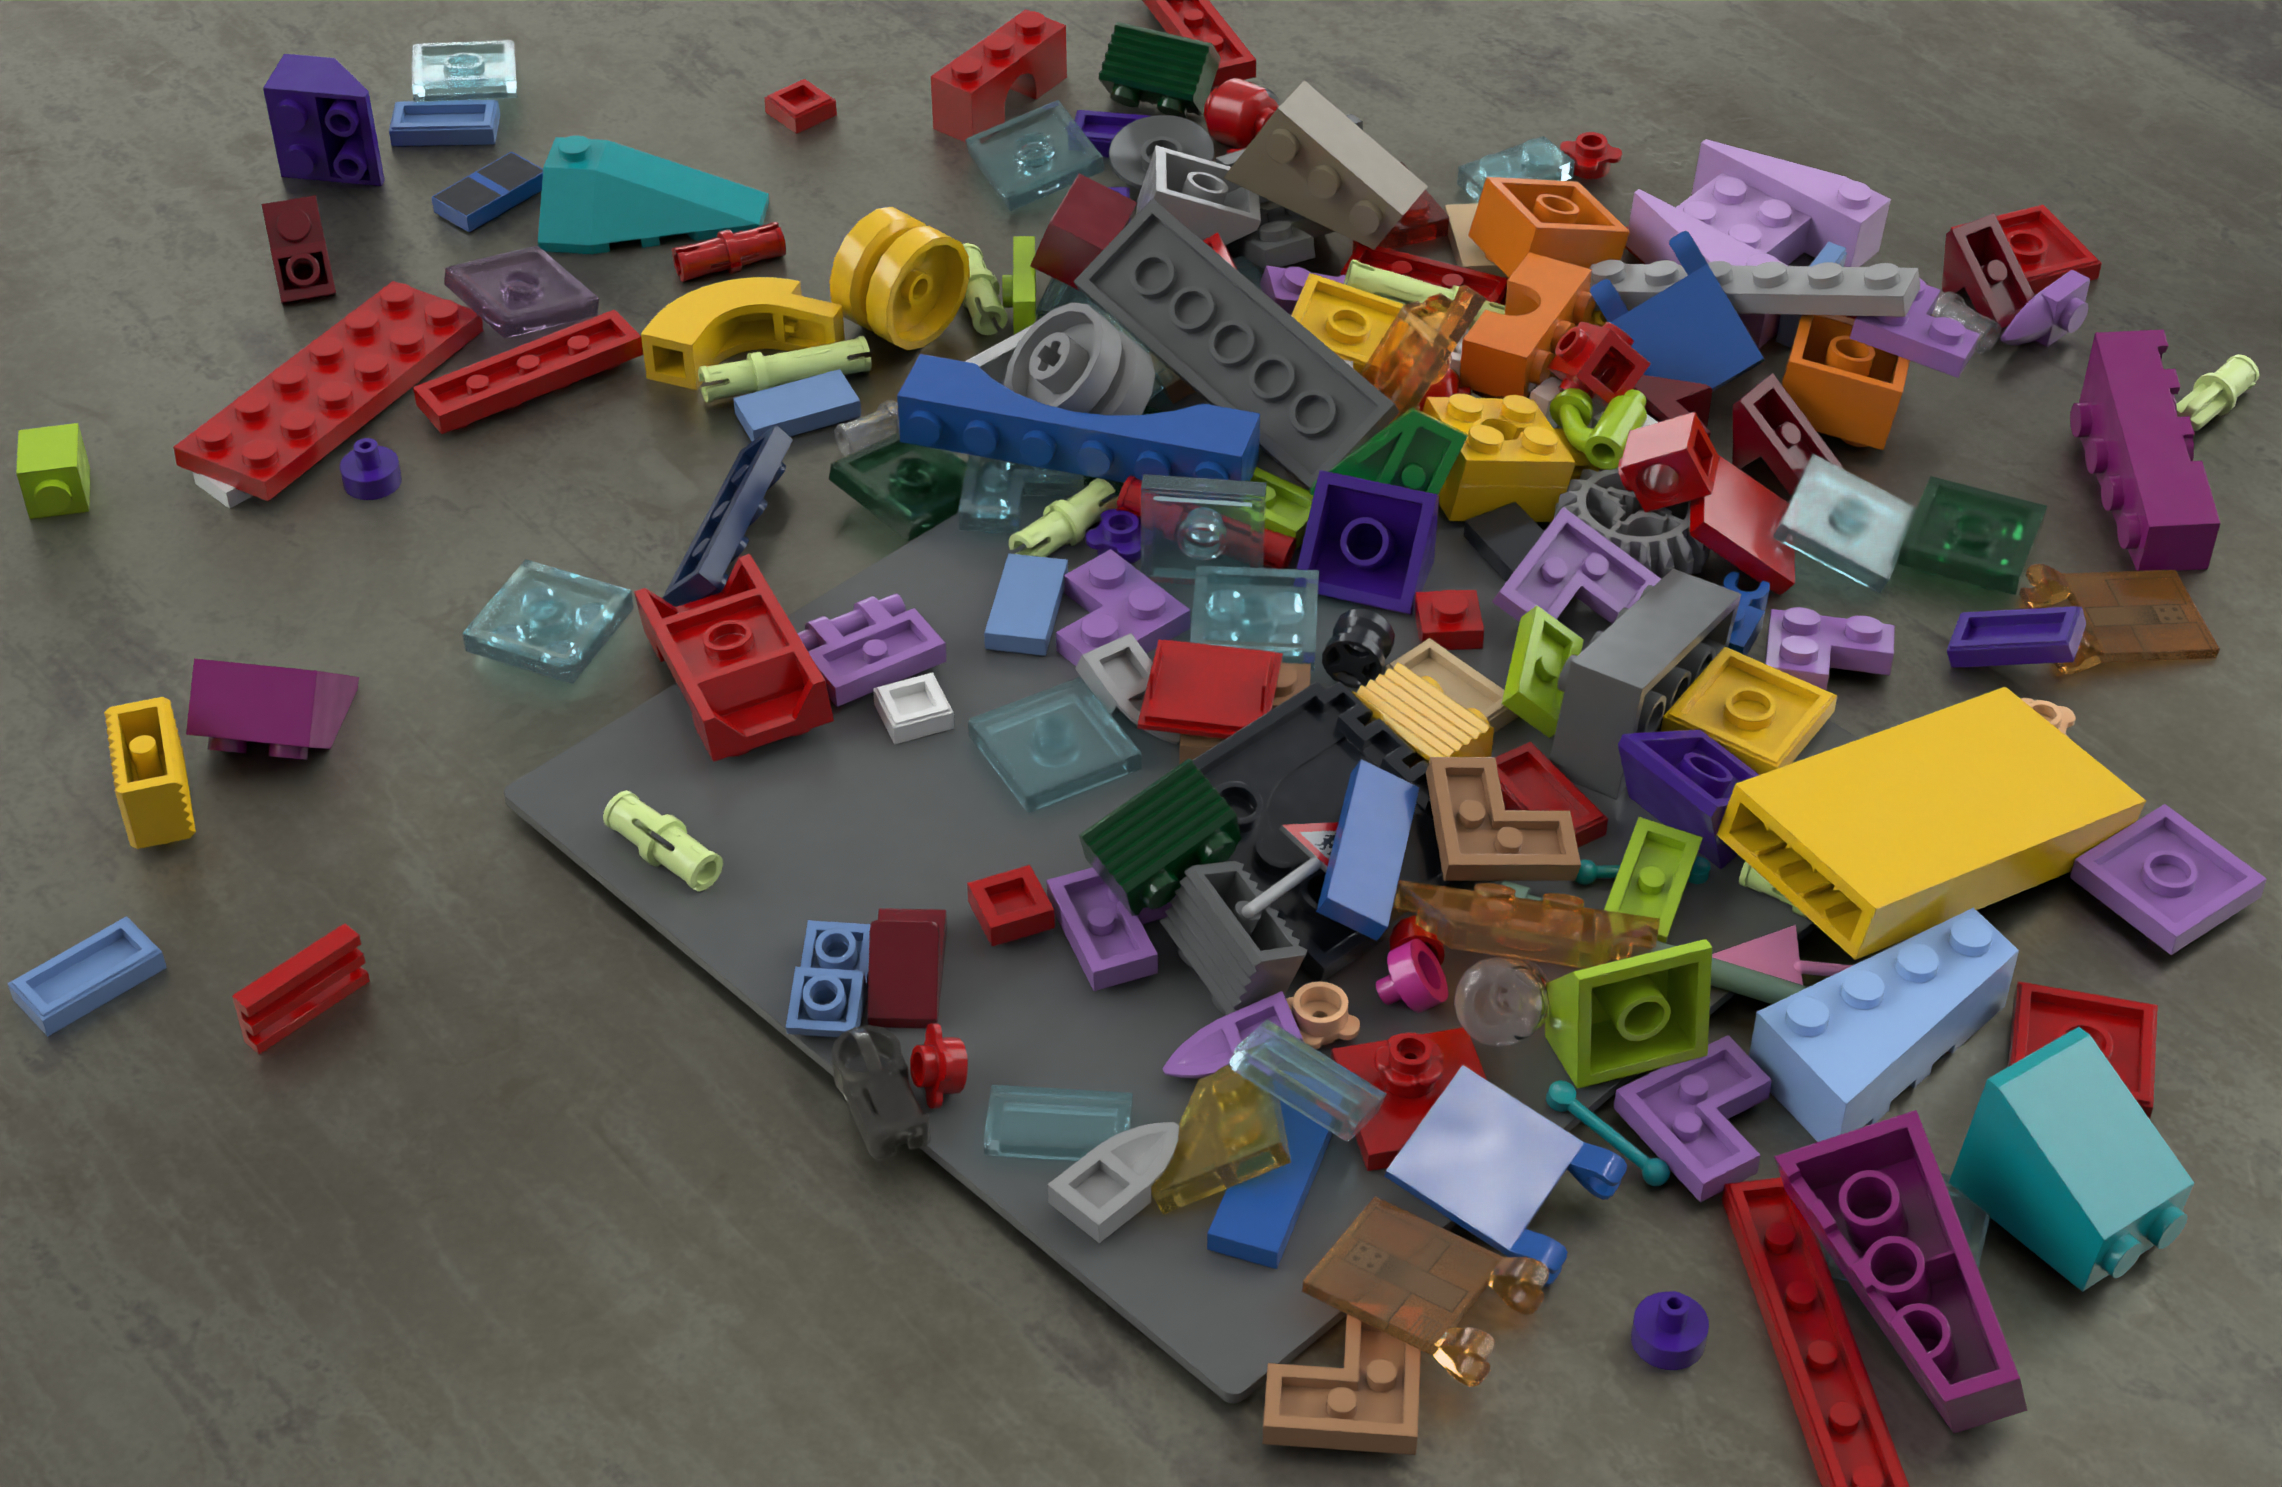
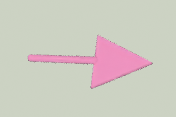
[1712,925,1853,985]

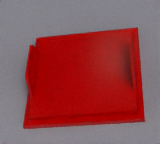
[1137,640,1283,739]

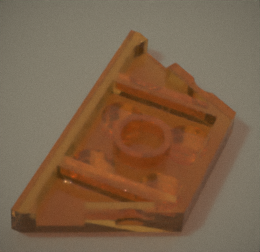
[1360,285,1487,427]
[1394,880,1660,969]

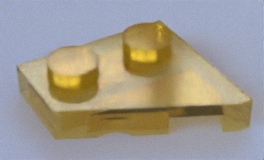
[1151,1053,1291,1214]

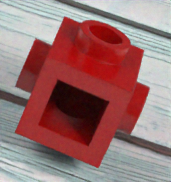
[1547,321,1651,407]

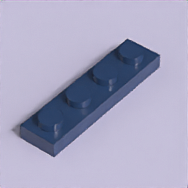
[662,425,793,607]

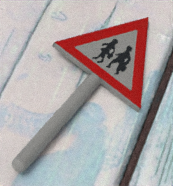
[1242,822,1338,918]

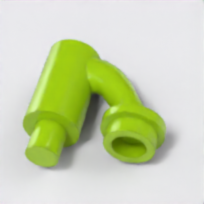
[1549,388,1647,470]

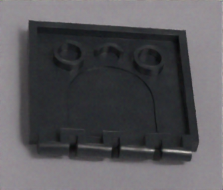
[1192,681,1469,982]

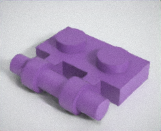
[797,593,946,707]

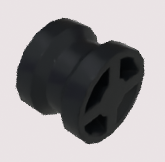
[1322,609,1395,689]

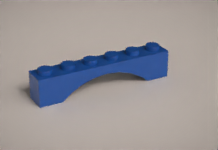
[897,354,1260,504]

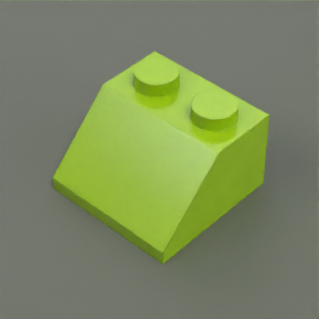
[1545,939,1713,1089]

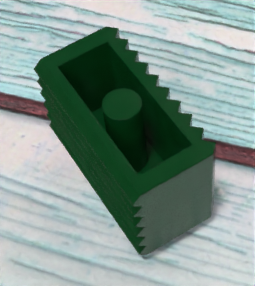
[1099,22,1221,118]
[1079,758,1241,916]

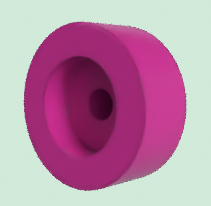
[1376,939,1448,1013]

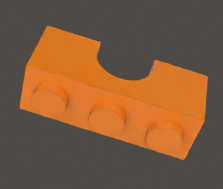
[1460,252,1596,398]

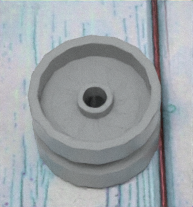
[1004,303,1155,415]

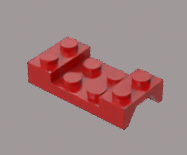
[634,554,834,762]

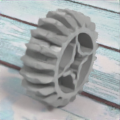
[1554,468,1711,579]

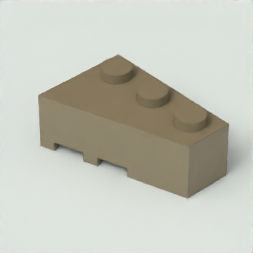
[1223,80,1428,250]

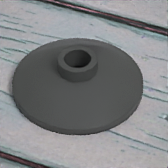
[1109,115,1214,190]

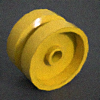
[829,207,970,350]

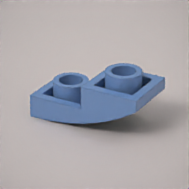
[785,920,870,1039]

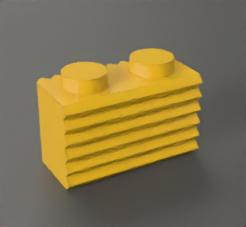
[1352,662,1494,768]
[104,697,196,849]

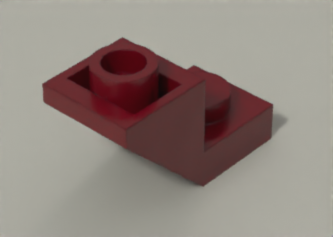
[261,195,336,304]

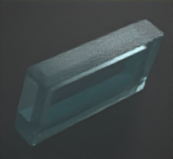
[1228,1019,1387,1142]
[984,1085,1133,1161]

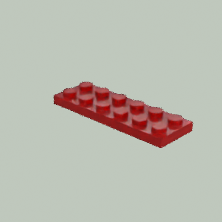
[173,281,484,501]

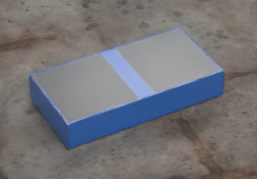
[431,151,543,232]

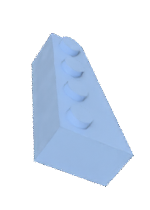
[1749,908,2019,1142]

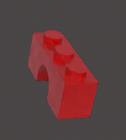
[931,9,1067,146]

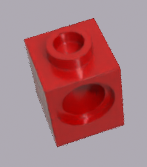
[1618,412,1720,513]

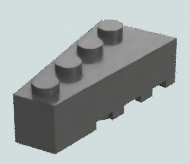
[1550,568,1741,800]

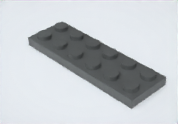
[1073,198,1399,490]

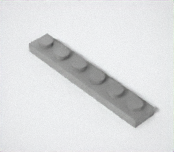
[1589,260,1920,317]

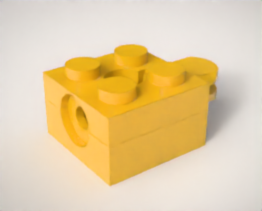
[1423,394,1600,522]

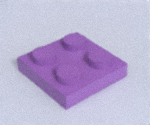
[2070,804,2267,955]

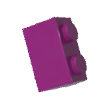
[186,658,359,760]

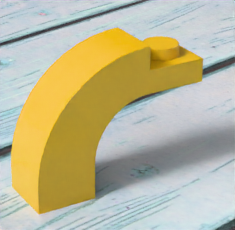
[641,277,845,390]

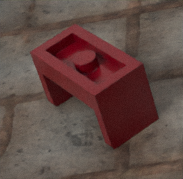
[1030,173,1138,291]

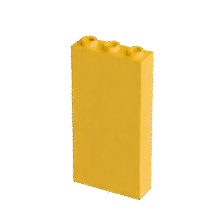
[1716,687,2146,960]

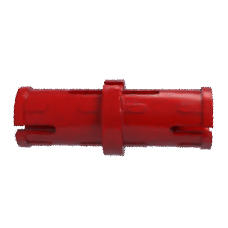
[672,222,786,282]

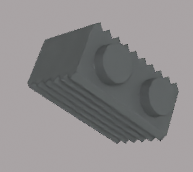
[1160,861,1308,1015]

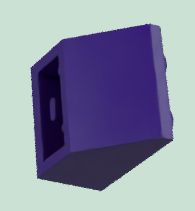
[263,54,385,186]

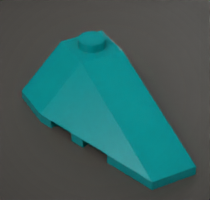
[538,135,769,254]

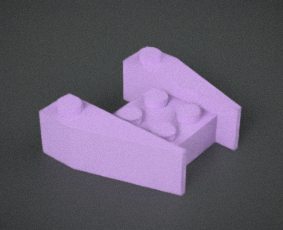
[1626,139,1891,349]

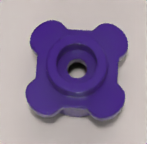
[1086,509,1156,564]

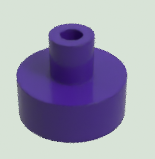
[340,438,402,500]
[1631,1291,1709,1370]

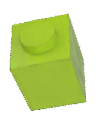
[16,423,90,519]

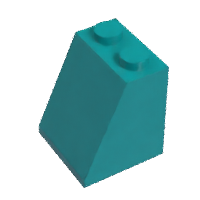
[1948,1027,2194,1292]

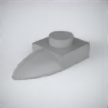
[1075,633,1180,744]
[1047,1122,1179,1243]

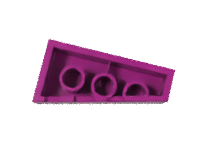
[2070,329,2221,573]
[1774,1110,2028,1434]

